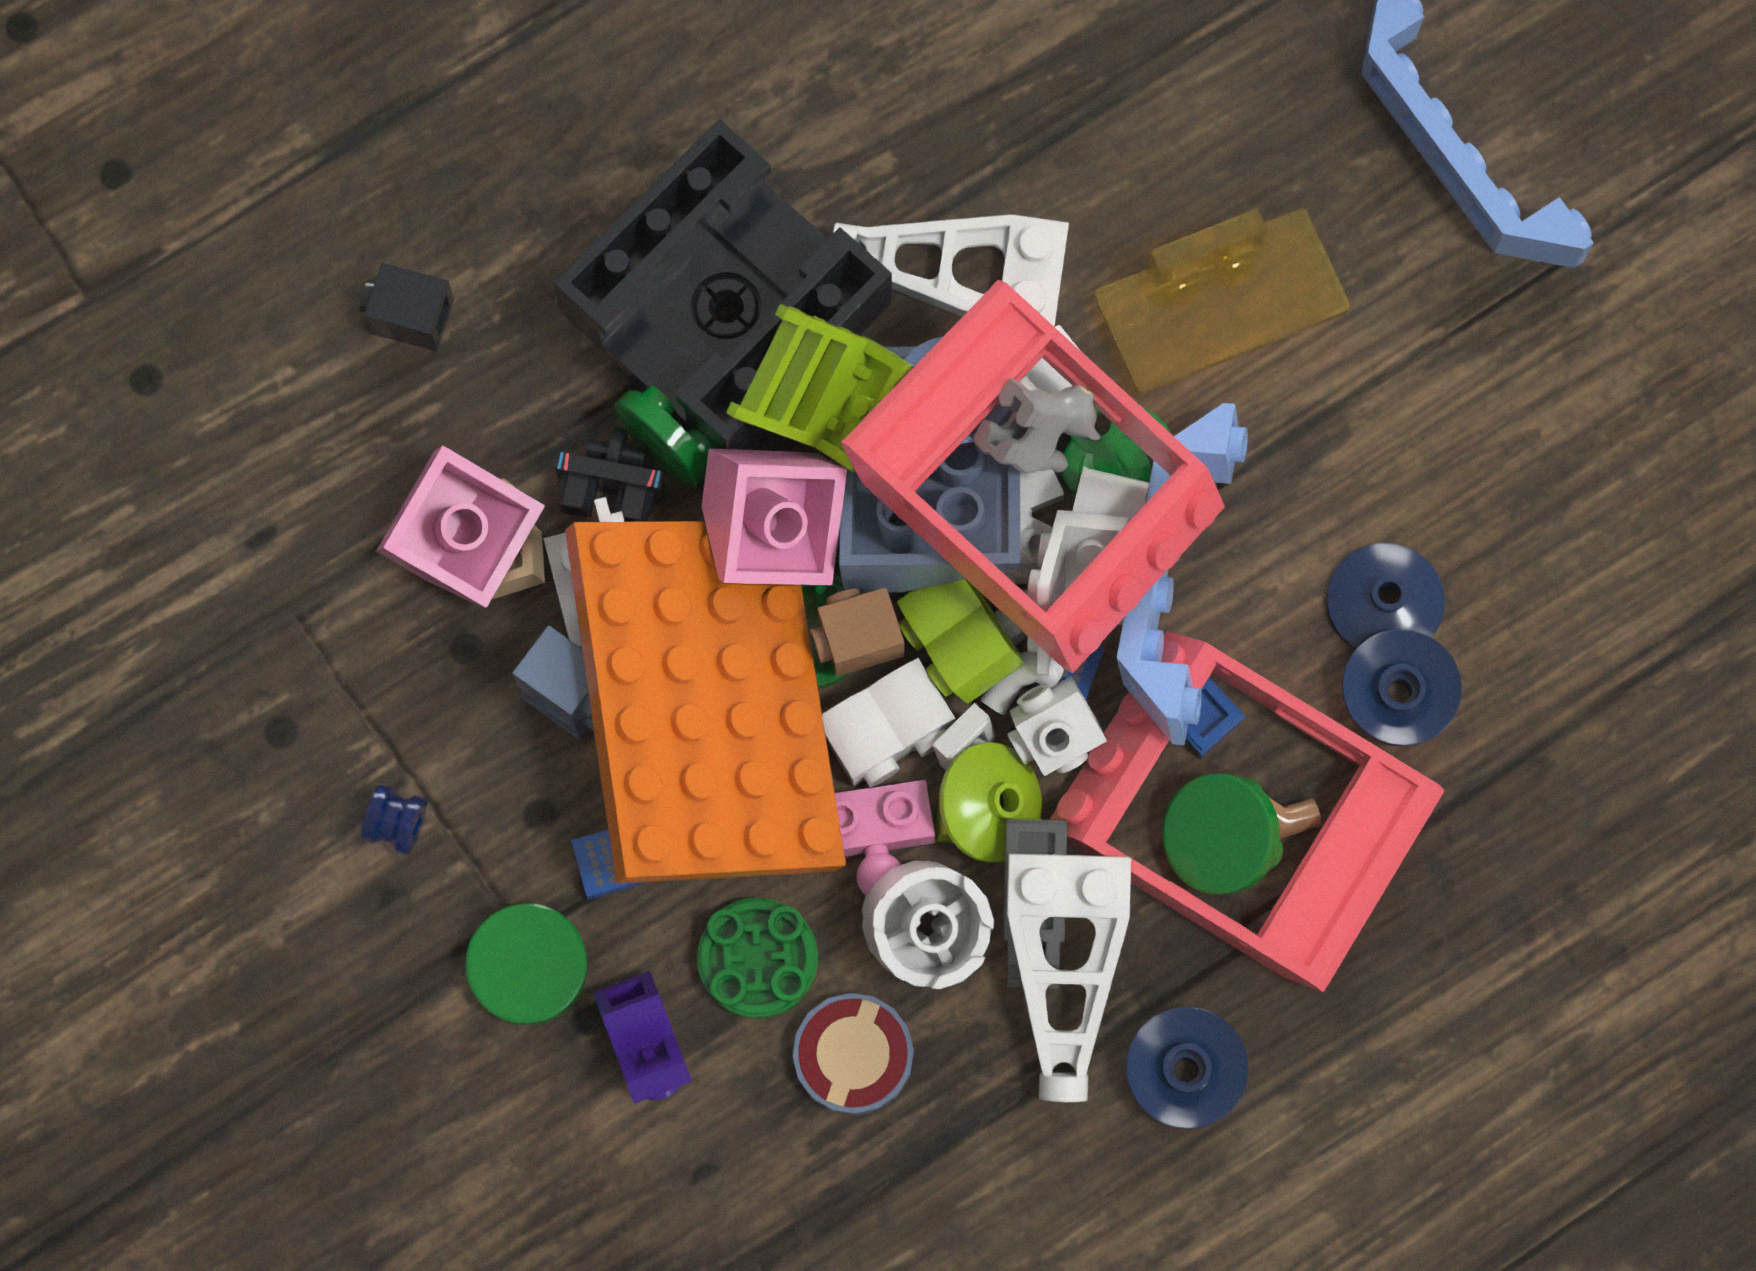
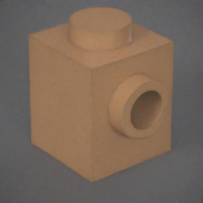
[810,587,904,677]

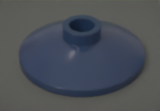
[1327,543,1445,650]
[1342,629,1462,746]
[1126,1007,1248,1129]

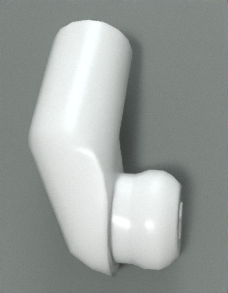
[980,651,1064,715]

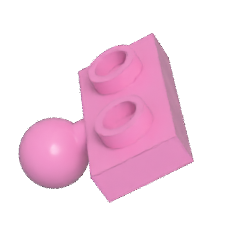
[835,780,935,895]

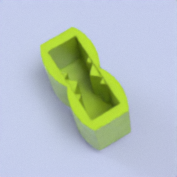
[897,579,1025,704]

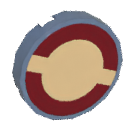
[793,993,914,1116]

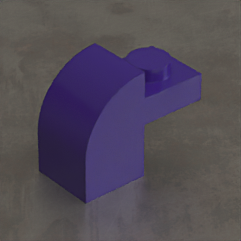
[593,970,692,1104]

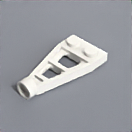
[834,215,1069,326]
[1007,853,1131,1102]

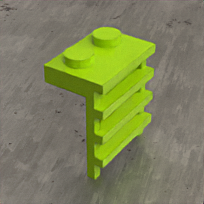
[726,304,914,473]

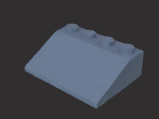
[839,347,1021,593]

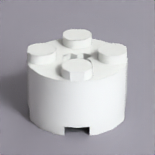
[862,860,994,989]

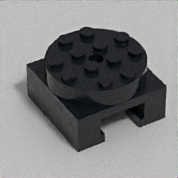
[554,119,892,450]

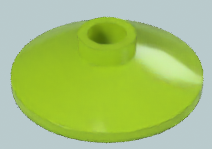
[939,742,1042,862]

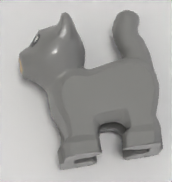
[973,378,1100,474]

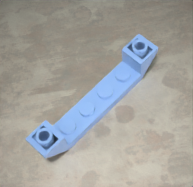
[1361,0,1594,268]
[1117,403,1248,745]

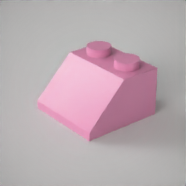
[376,445,545,608]
[702,449,847,585]

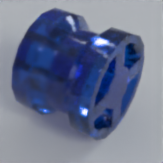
[361,784,428,855]

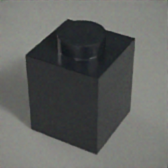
[360,262,454,352]

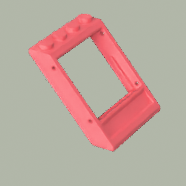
[841,280,1225,673]
[1050,631,1445,992]

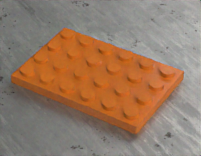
[565,521,846,884]

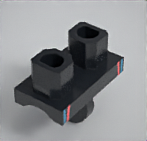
[555,427,666,522]

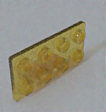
[1095,208,1350,395]

